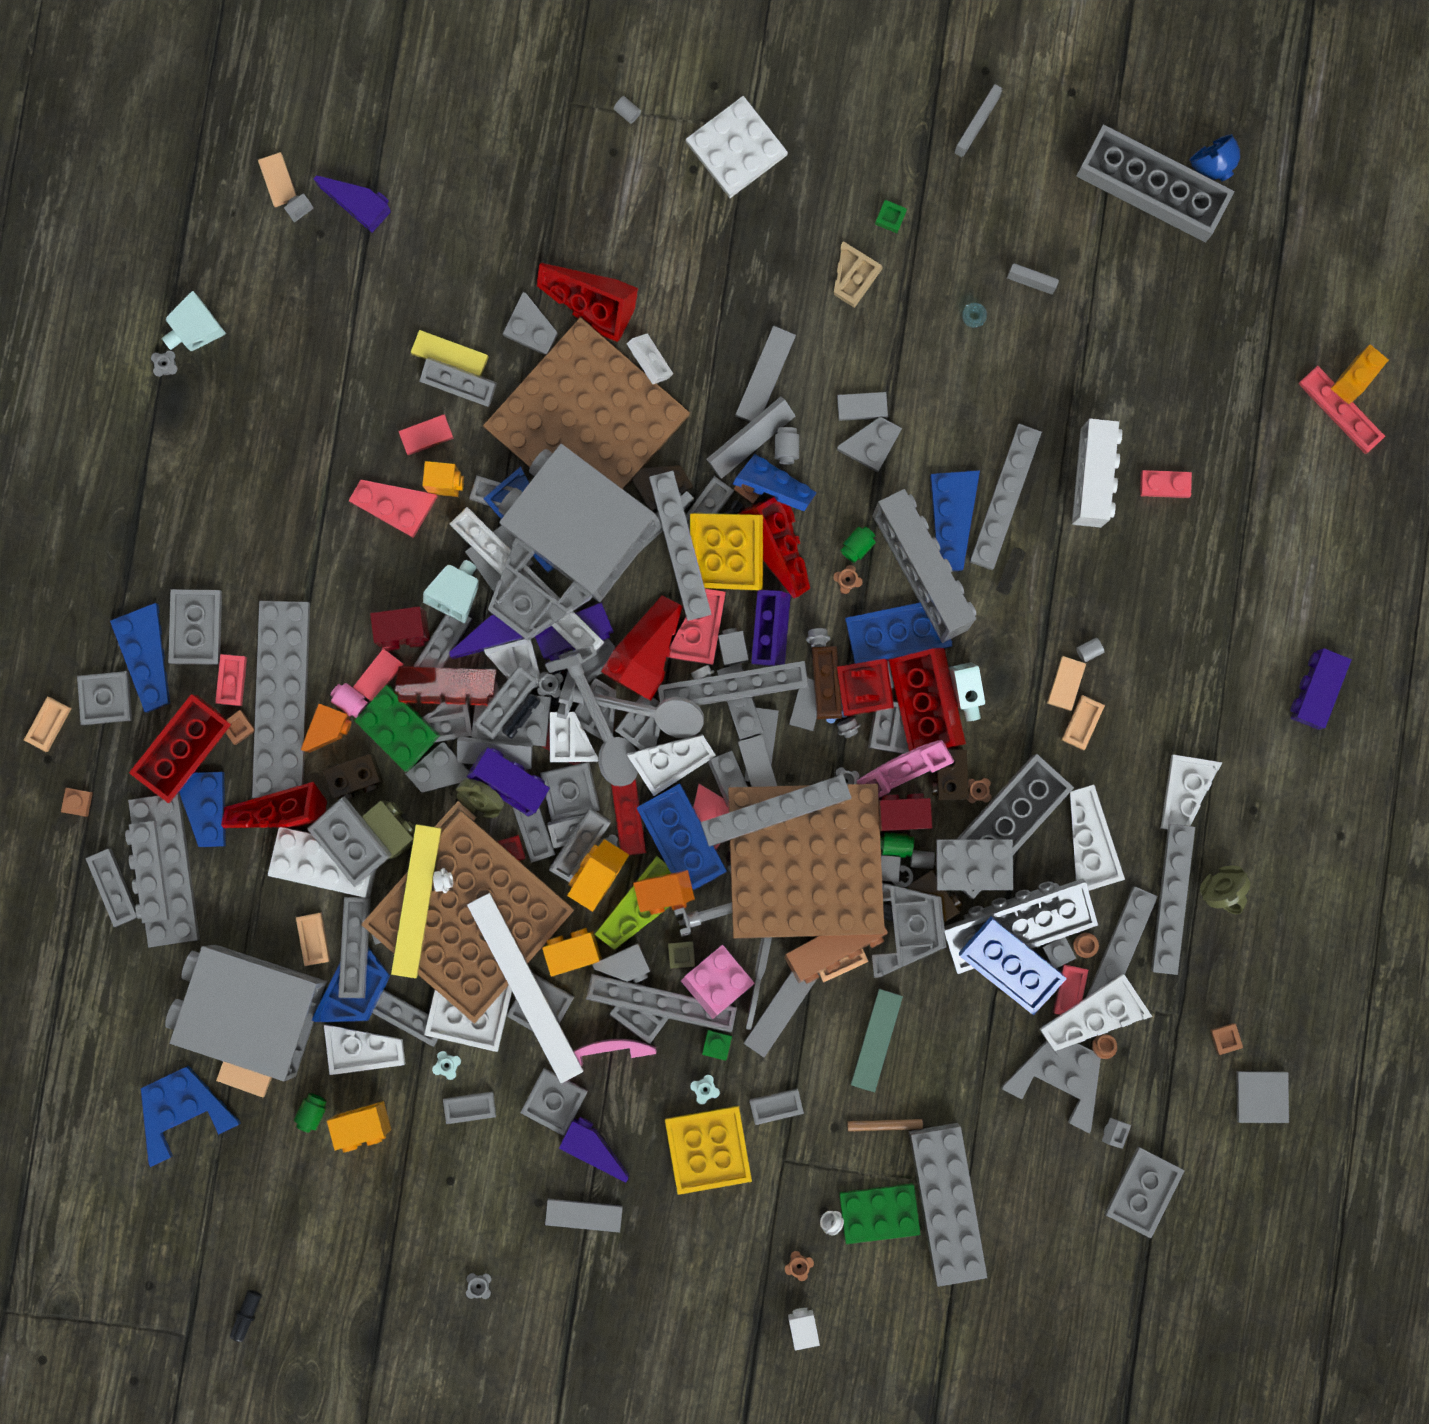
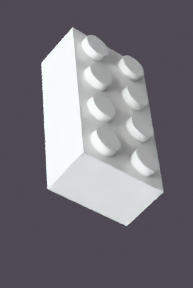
[1072,419,1122,528]
[268,827,376,897]

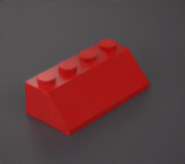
[889,648,966,751]
[129,694,232,804]

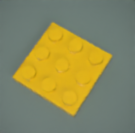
[690,513,763,590]
[665,1106,752,1195]

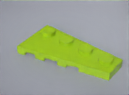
[595,856,671,950]

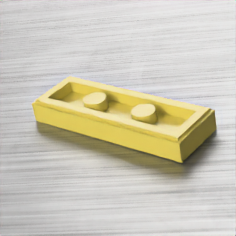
[411,330,488,376]

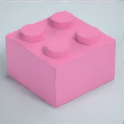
[681,945,755,1019]

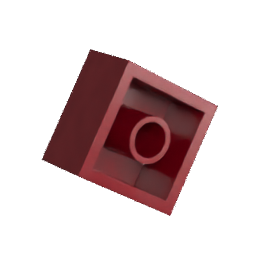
[370,606,430,651]
[878,794,932,831]

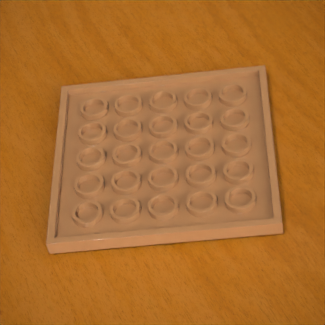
[483,317,690,490]
[728,784,884,939]
[361,811,575,1024]

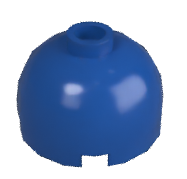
[1190,134,1240,182]

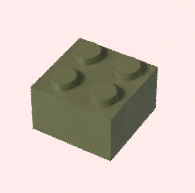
[362,801,415,859]

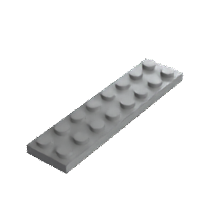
[252,601,310,798]

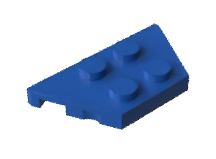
[312,946,391,1022]

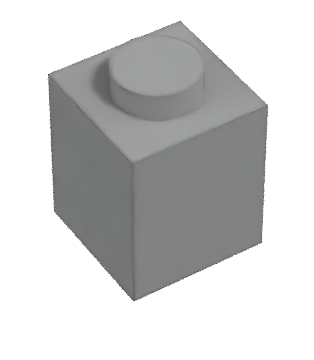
[718,628,748,667]

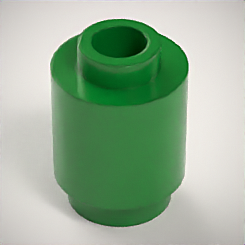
[840,526,876,563]
[880,831,914,858]
[294,1093,327,1133]

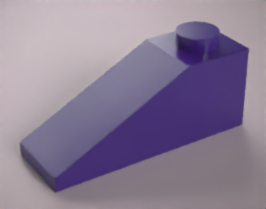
[314,175,391,233]
[449,615,524,659]
[559,1117,629,1183]

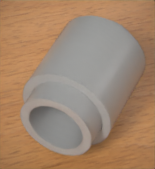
[775,427,799,464]

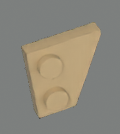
[834,241,882,308]

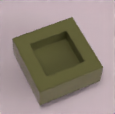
[668,941,695,969]

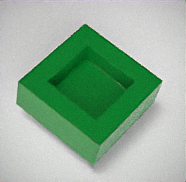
[875,200,907,233]
[702,1030,732,1061]

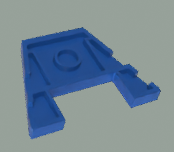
[141,1066,241,1167]

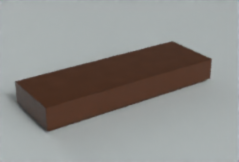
[811,646,842,719]

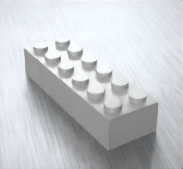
[1076,124,1235,243]
[872,489,976,643]
[934,754,1074,899]
[908,1123,987,1287]

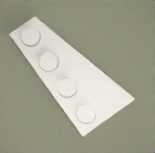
[1070,785,1125,891]
[1040,974,1152,1051]

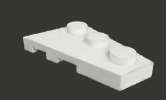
[627,734,716,796]
[1161,755,1222,829]
[324,1024,406,1075]

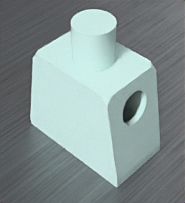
[162,291,226,351]
[423,560,479,623]
[949,662,985,721]

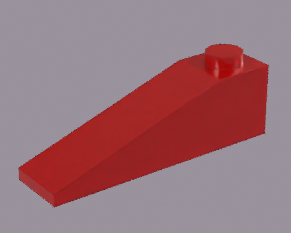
[537,263,638,342]
[738,496,810,598]
[601,596,682,701]
[221,782,327,828]

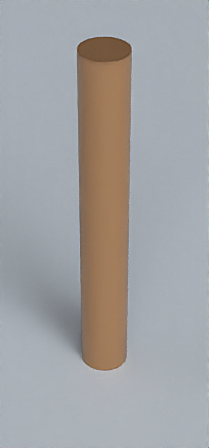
[847,1119,923,1131]

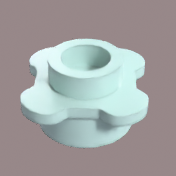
[432,1051,461,1080]
[691,1075,720,1104]

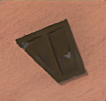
[632,465,693,512]

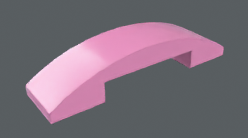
[857,740,954,798]
[574,1039,657,1066]

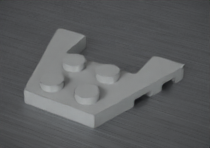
[488,538,593,641]
[872,883,946,978]
[1001,1040,1101,1134]

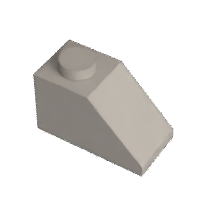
[592,943,651,984]

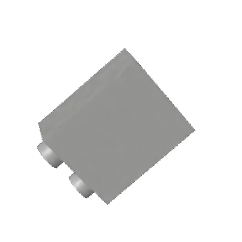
[499,444,660,602]
[165,945,327,1081]

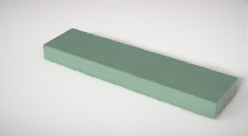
[850,989,903,1092]

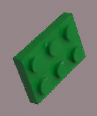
[354,685,441,772]
[839,1183,921,1244]

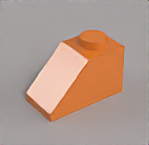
[301,704,352,753]

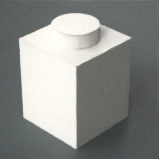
[788,1308,820,1350]

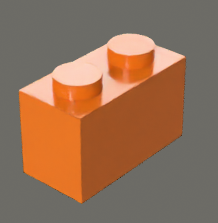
[633,870,695,915]

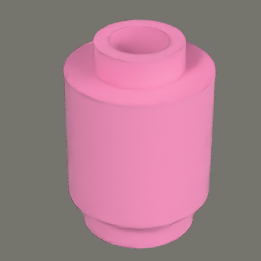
[330,683,368,718]

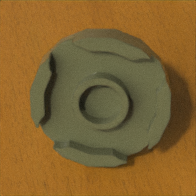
[456,779,504,818]
[1200,865,1251,914]

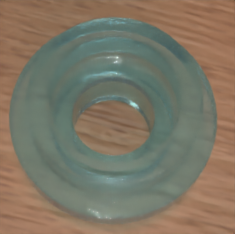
[962,303,987,328]

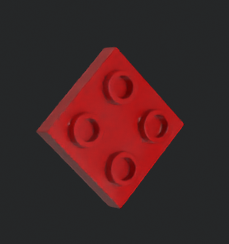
[837,659,894,716]

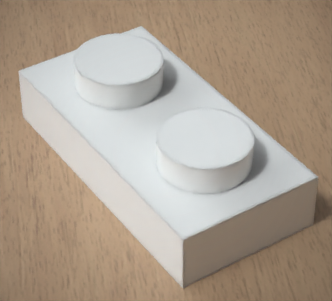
[627,333,673,384]

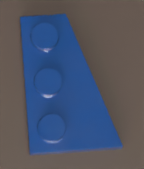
[733,454,816,511]
[179,772,226,847]

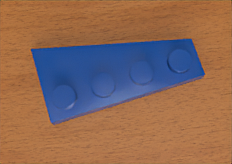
[930,471,980,571]
[110,603,170,713]

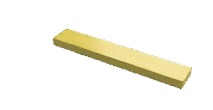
[391,824,442,978]

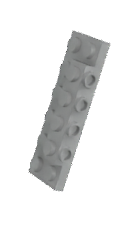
[125,793,200,948]
[944,878,1098,974]

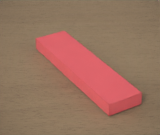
[1298,366,1385,454]

